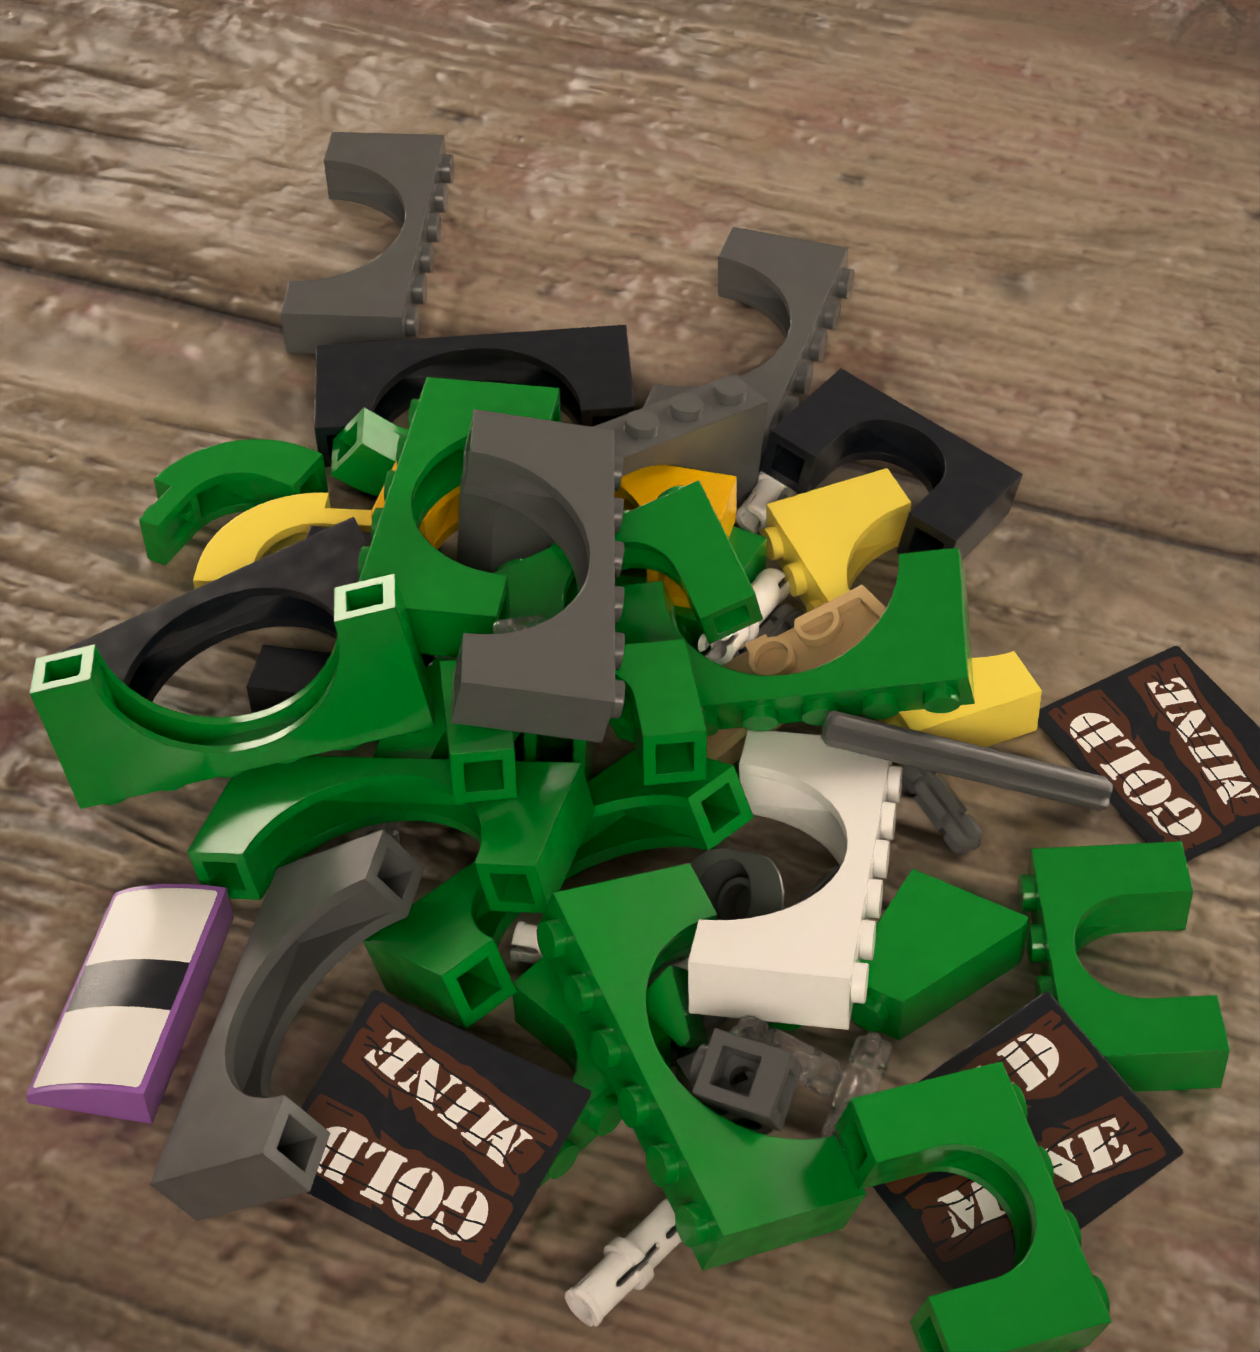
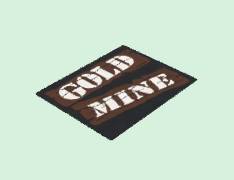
[1038,646,1260,861]
[301,990,591,1283]
[838,992,1183,1290]

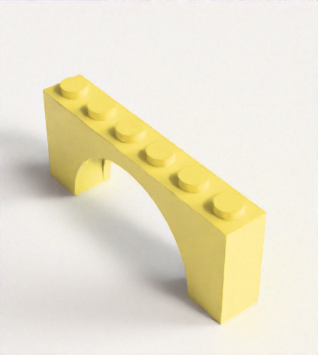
[761,468,1042,747]

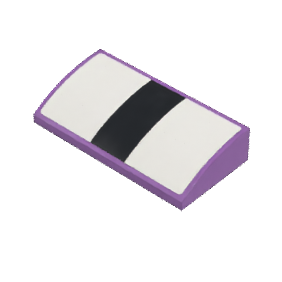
[26,884,234,1124]

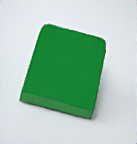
[646,965,708,1049]

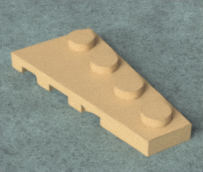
[707,585,887,765]

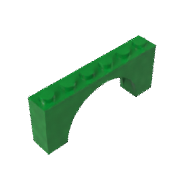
[358,377,561,657]
[609,547,975,743]
[30,573,435,809]
[363,748,754,1029]
[187,756,595,913]
[536,863,867,1271]

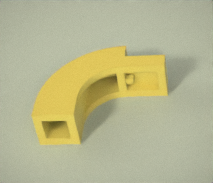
[193,493,372,589]

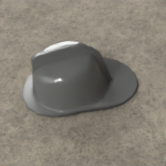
[691,848,786,920]

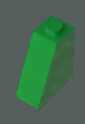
[850,869,1029,1041]

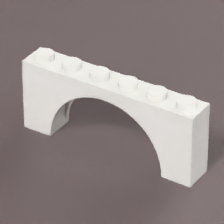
[688,730,903,1030]

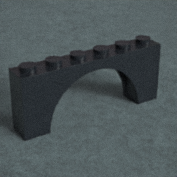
[314,325,635,467]
[54,517,368,702]

